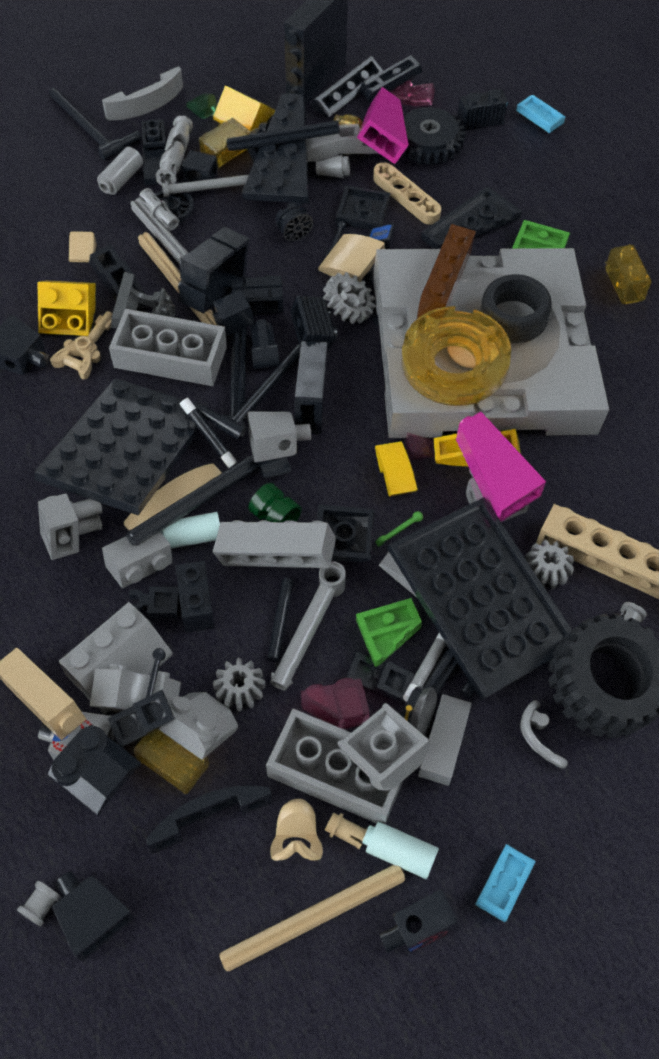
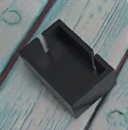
[178,227,250,313]

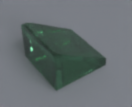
[186,94,218,119]

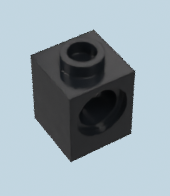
[181,150,218,183]

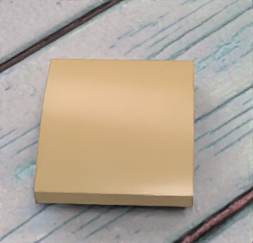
[318,234,385,282]

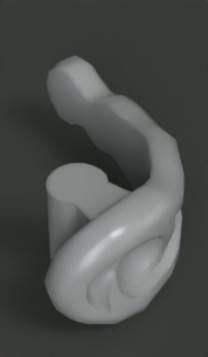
[520,700,568,769]

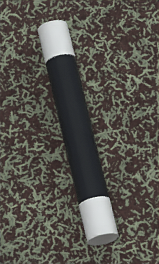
[180,398,237,468]

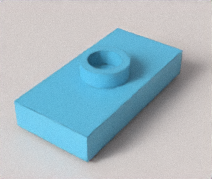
[516,95,565,133]
[475,844,536,922]

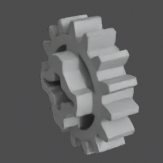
[323,272,376,324]

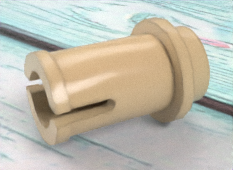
[325,813,367,849]

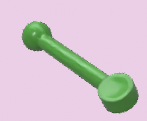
[375,511,423,547]

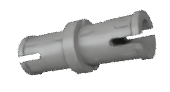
[139,188,179,231]

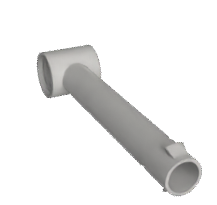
[270,561,345,690]

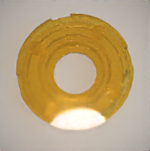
[401,306,511,406]

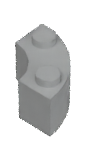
[90,664,181,712]

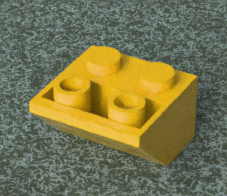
[38,280,96,336]

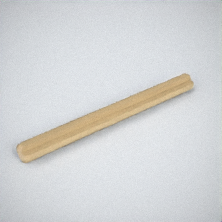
[138,232,216,325]
[220,865,405,971]

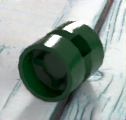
[249,483,302,523]

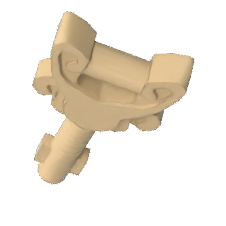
[50,311,113,379]

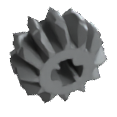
[525,539,574,590]
[213,658,265,712]

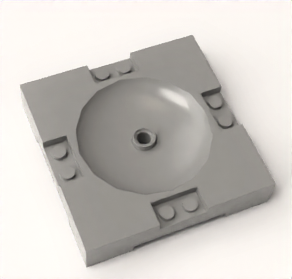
[373,248,609,438]

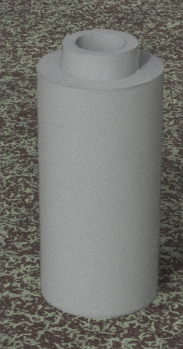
[97,147,143,195]

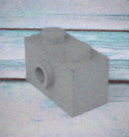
[102,532,173,589]

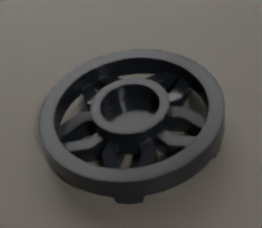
[155,190,194,224]

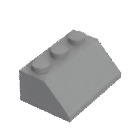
[59,602,173,715]

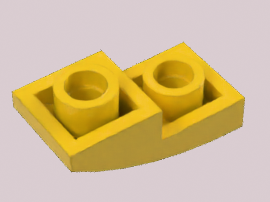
[375,441,417,497]

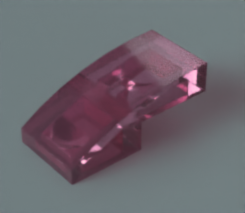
[389,80,435,105]

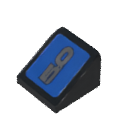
[368,223,395,249]

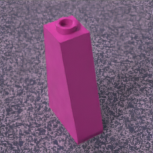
[357,87,408,164]
[456,412,546,522]

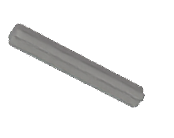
[130,198,188,264]

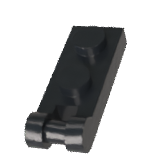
[360,55,422,103]

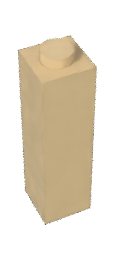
[0,648,86,741]

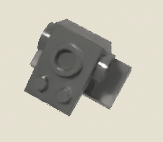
[111,272,176,329]

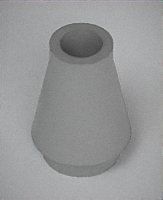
[316,155,350,178]

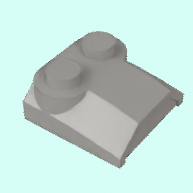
[159,692,238,760]
[338,703,431,790]

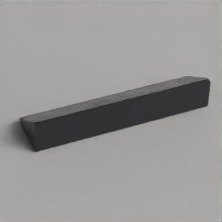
[310,56,383,118]

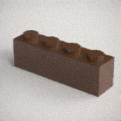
[417,224,476,325]

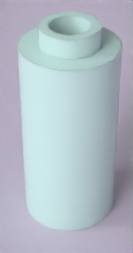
[160,512,220,549]
[362,821,439,880]

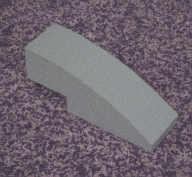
[418,694,472,786]

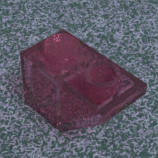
[301,678,370,729]

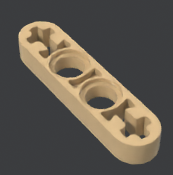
[373,163,441,225]

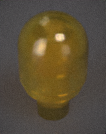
[334,114,363,128]

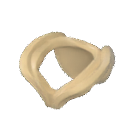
[270,799,323,861]

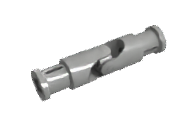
[156,116,193,186]

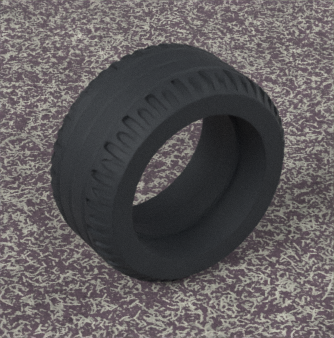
[480,274,552,343]

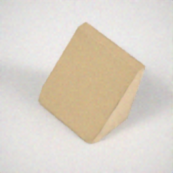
[69,231,97,262]

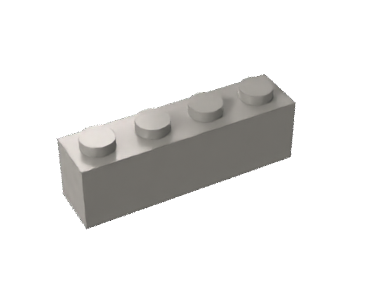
[213,520,336,568]

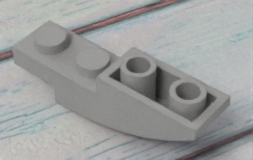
[306,124,378,162]

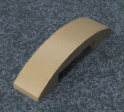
[124,463,222,531]

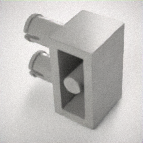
[38,493,102,560]

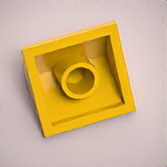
[213,86,275,135]

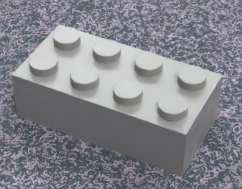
[109,309,227,386]
[266,709,403,824]

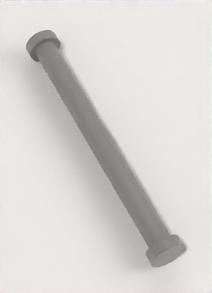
[162,175,249,198]

